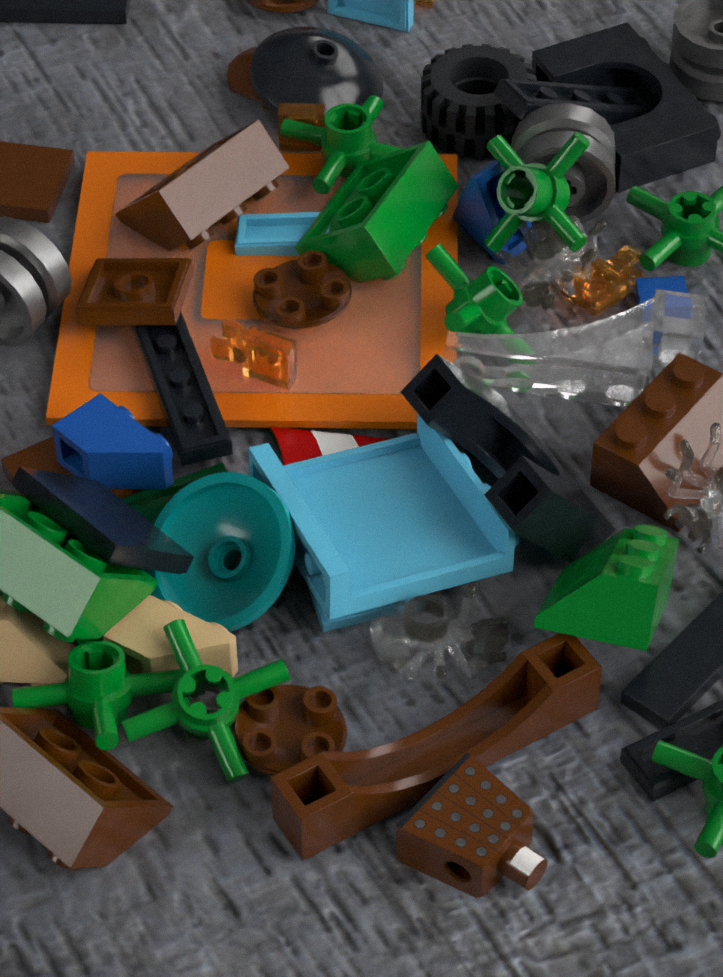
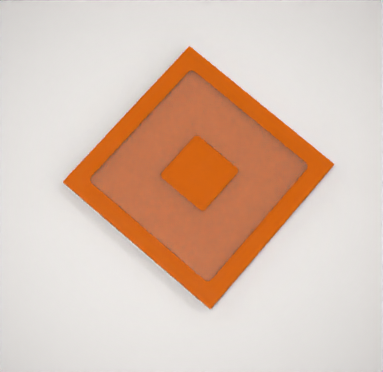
[46,151,458,429]

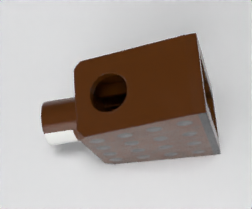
[396,752,548,898]

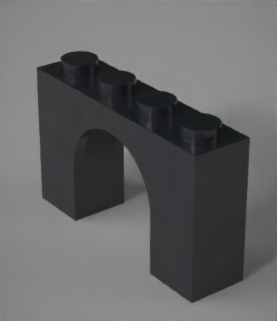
[532,22,721,193]
[401,354,616,563]

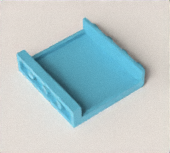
[248,413,520,620]

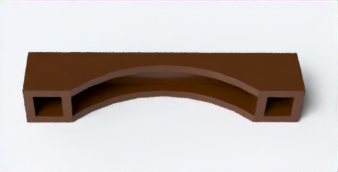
[270,633,602,861]

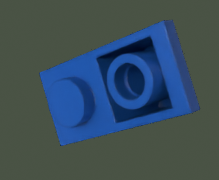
[52,393,174,489]

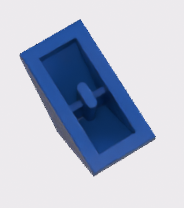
[452,160,537,264]

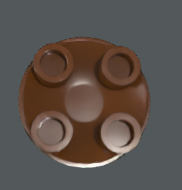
[253,250,352,329]
[232,684,347,776]

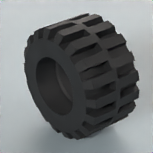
[421,44,537,160]

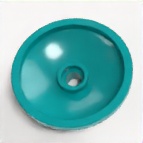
[145,472,296,632]

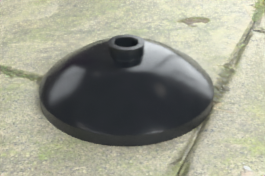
[250,27,383,128]

